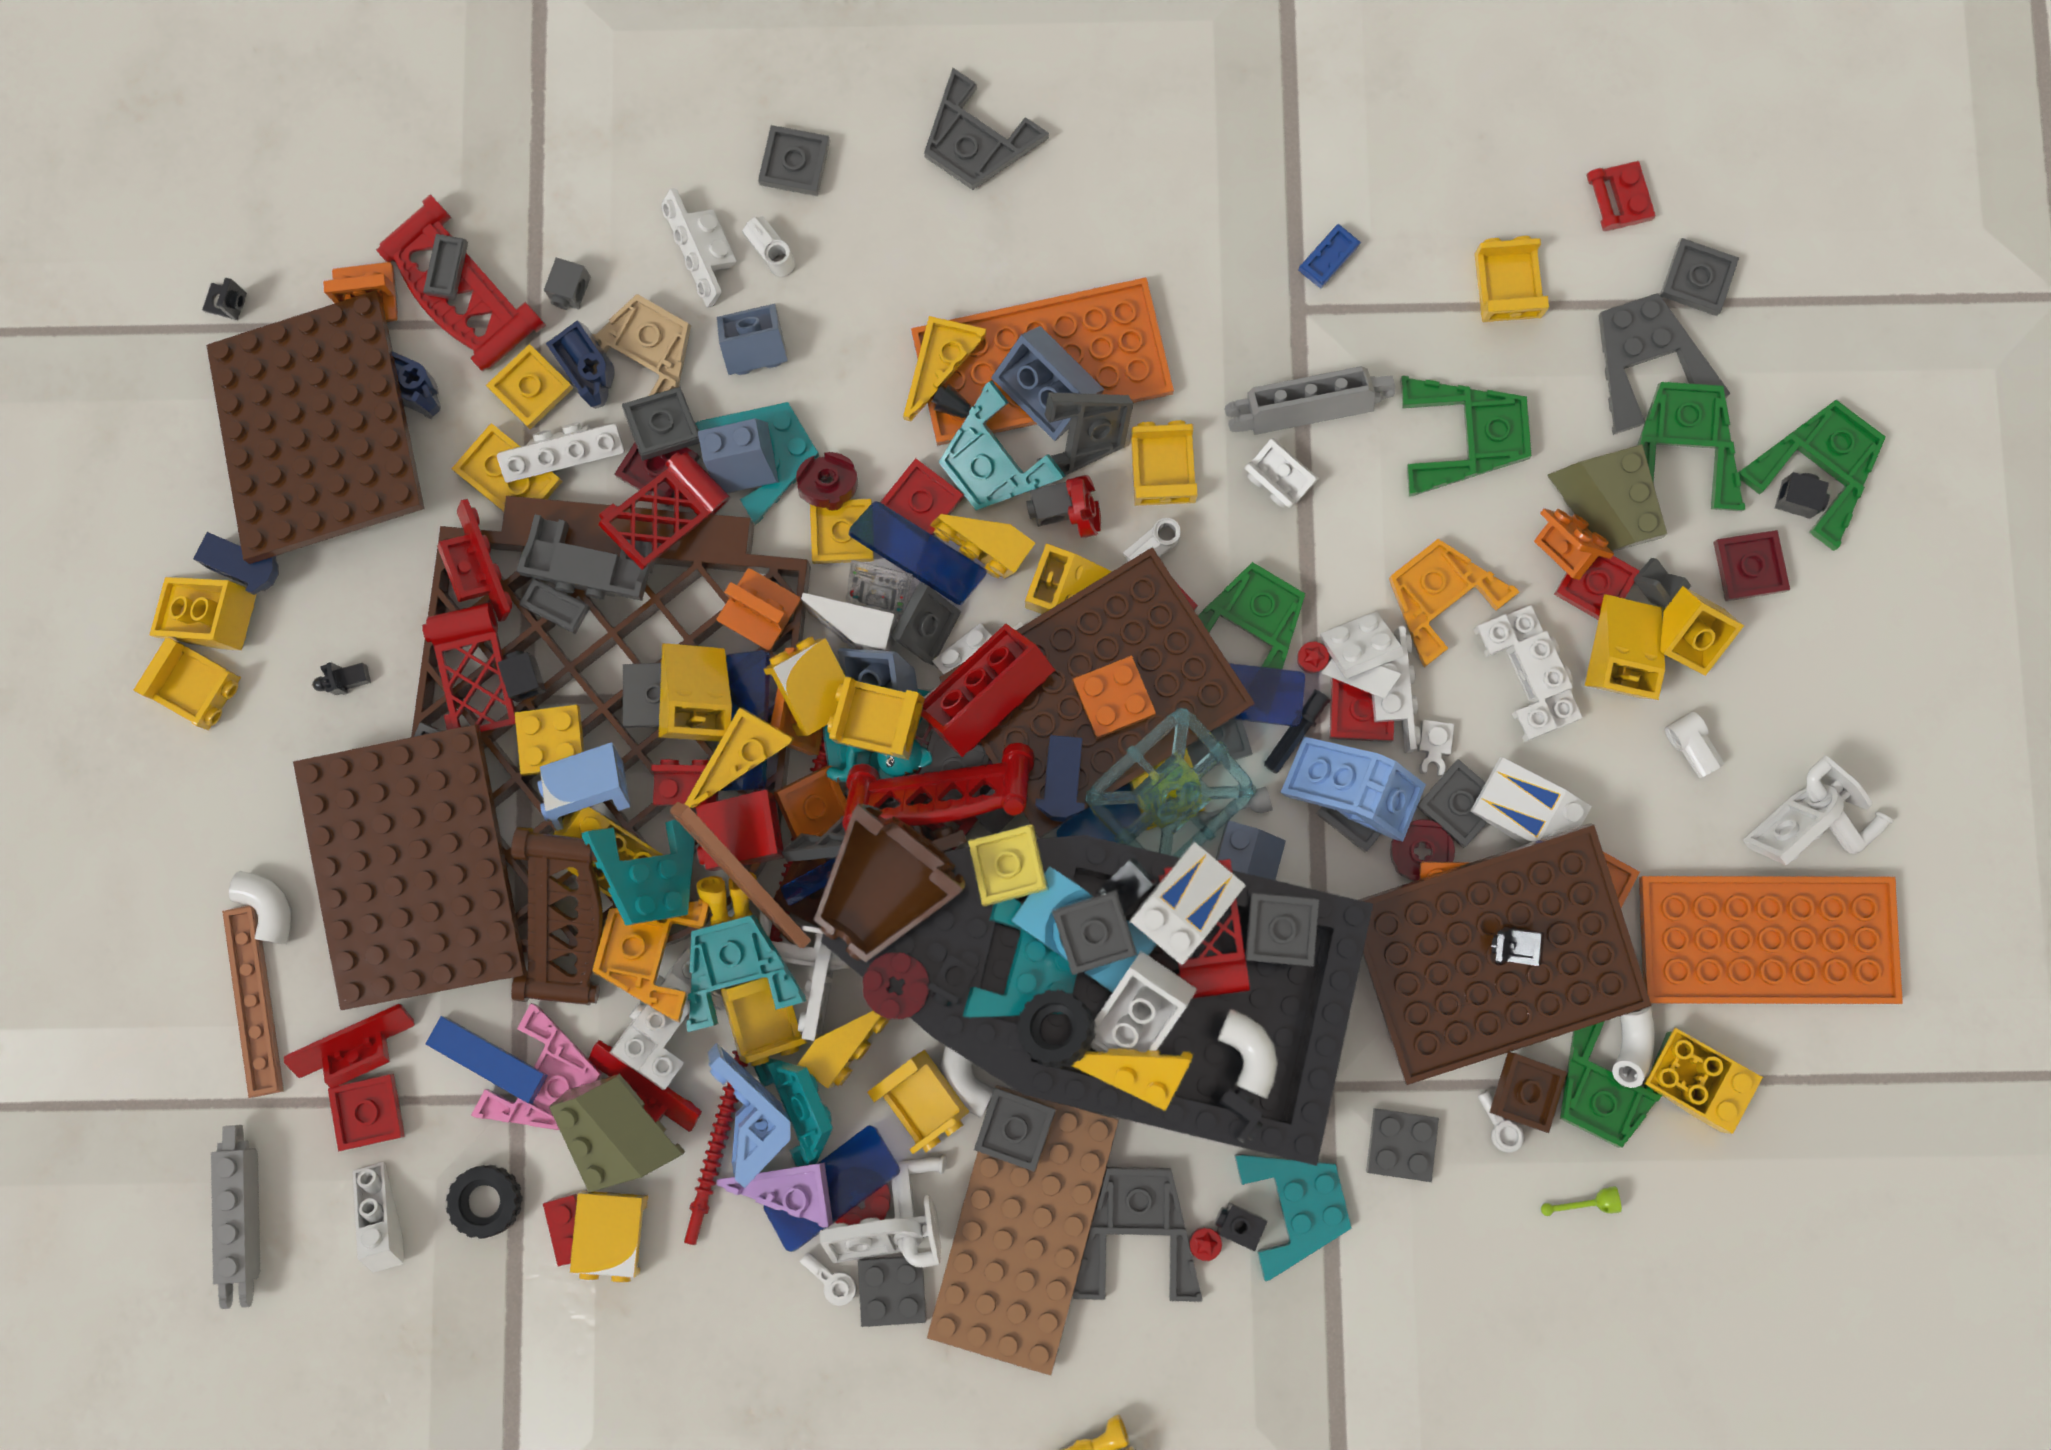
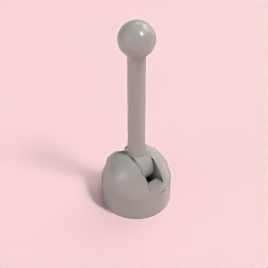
[1197,787,1273,824]

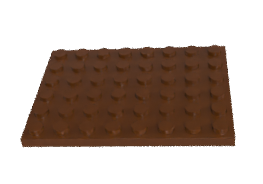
[206,290,425,564]
[939,547,1255,839]
[293,724,527,1011]
[1359,823,1652,1085]

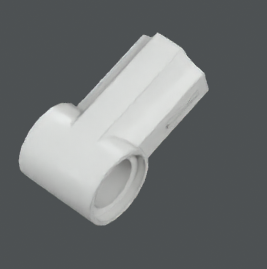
[742,216,795,277]
[1123,518,1181,562]
[1665,711,1725,778]

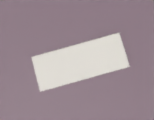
[1322,659,1401,699]

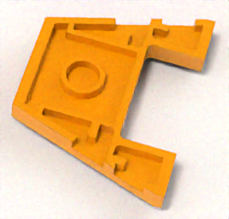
[1388,539,1519,667]
[592,899,710,1023]

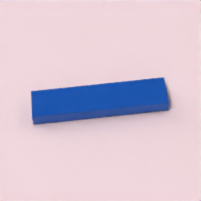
[425,1016,548,1104]

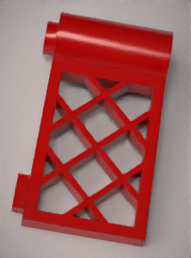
[598,452,730,570]
[422,602,516,733]
[1159,859,1250,999]

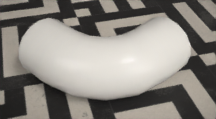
[229,871,291,944]
[1612,1006,1655,1088]
[1218,1009,1278,1098]
[940,1046,994,1118]

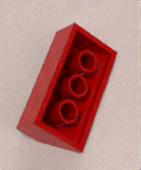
[921,624,1055,757]

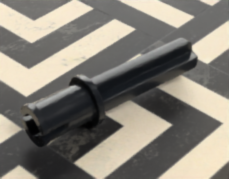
[1264,689,1331,773]

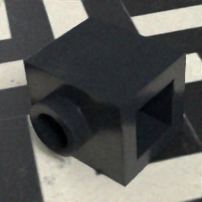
[1775,472,1830,519]
[497,650,546,702]
[1214,1202,1268,1252]

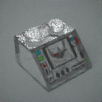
[845,560,917,623]

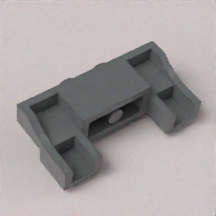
[517,514,659,601]

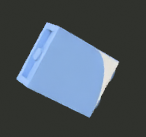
[537,742,631,831]

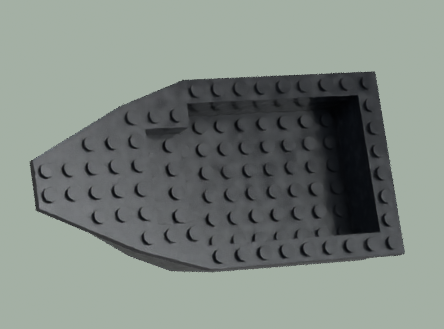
[821,835,1373,1166]

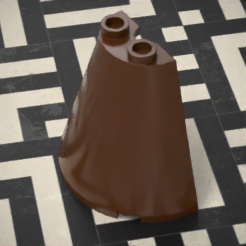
[814,804,965,962]

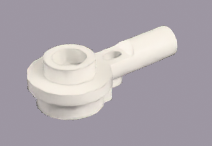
[1478,1090,1524,1153]
[800,1252,856,1306]

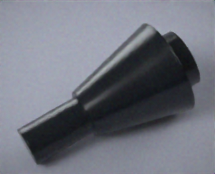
[931,384,971,418]

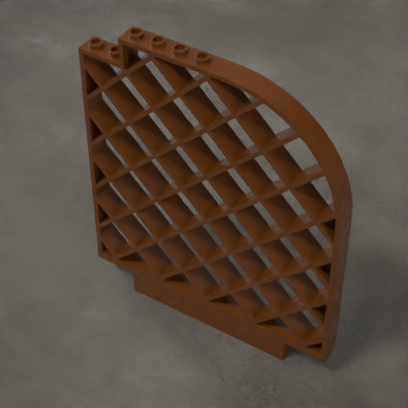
[411,496,811,957]

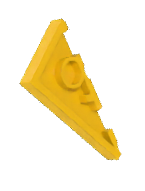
[903,316,986,421]
[684,707,795,808]
[1072,1048,1193,1111]

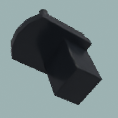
[312,662,371,695]

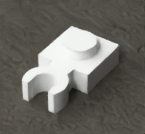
[1418,720,1454,776]

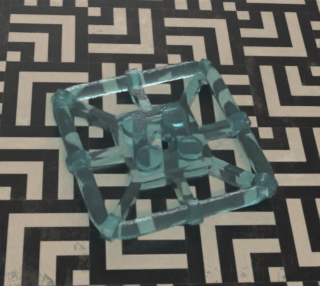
[1085,708,1256,858]

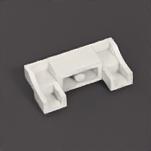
[1473,605,1583,742]
[609,948,725,1090]

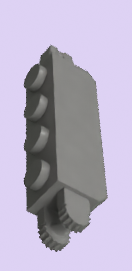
[1224,366,1395,435]
[211,1125,260,1309]

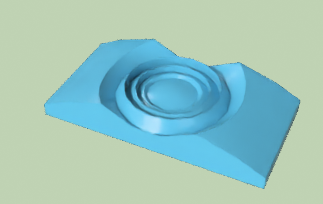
[1011,866,1156,993]

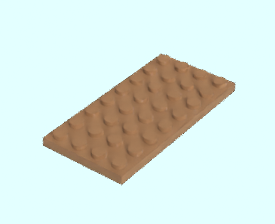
[927,1085,1119,1376]

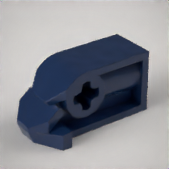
[546,320,614,409]
[392,351,441,419]
[193,532,279,595]
[1035,735,1085,822]

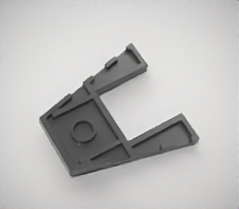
[1598,293,1730,435]
[1073,1167,1202,1302]

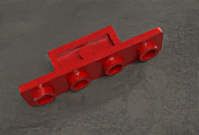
[437,499,512,622]
[283,1004,415,1089]
[588,1040,702,1132]

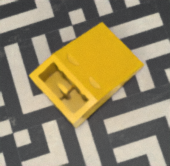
[930,514,1036,579]
[1025,543,1112,614]
[1584,594,1665,700]
[659,643,732,742]
[553,806,663,898]
[797,1011,890,1089]
[1644,1028,1763,1134]

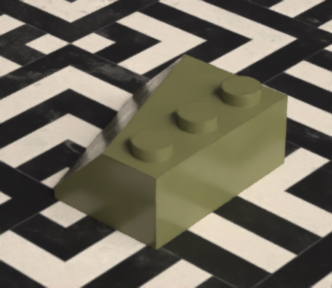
[1547,444,1667,552]
[549,1074,685,1192]

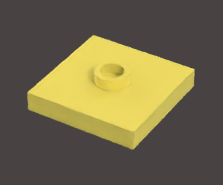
[968,824,1048,906]

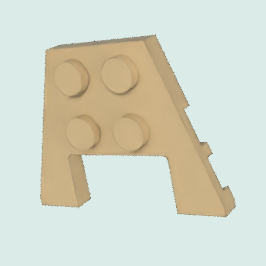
[593,294,691,396]

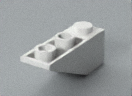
[353,1162,404,1273]

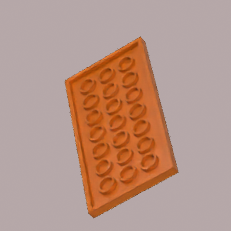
[911,277,1174,446]
[1639,876,1903,1004]

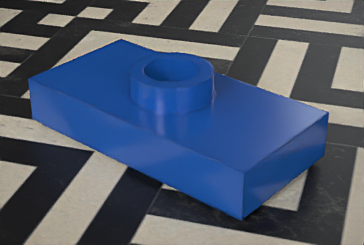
[1298,224,1361,289]

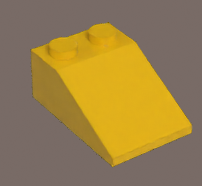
[149,577,257,651]

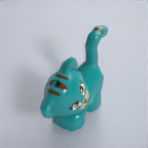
[826,738,932,782]

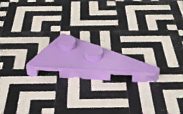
[717,1163,833,1227]

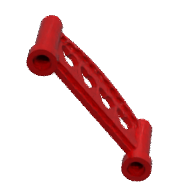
[376,194,546,372]
[842,743,1034,832]

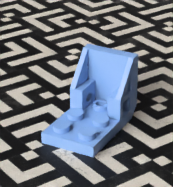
[1280,736,1426,842]
[708,1043,790,1188]

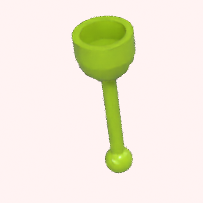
[1541,1186,1622,1216]

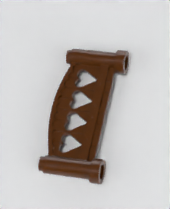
[511,827,603,1005]

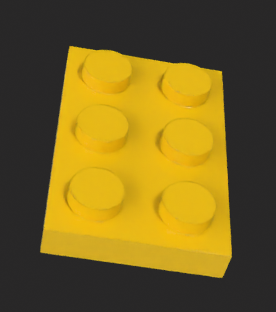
[451,423,563,512]

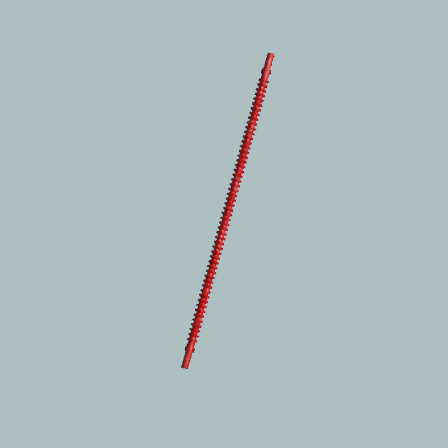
[684,734,827,1245]

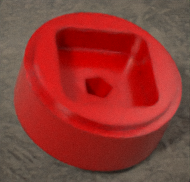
[1297,641,1329,674]
[1189,1227,1222,1261]

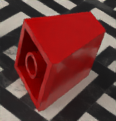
[696,789,784,872]

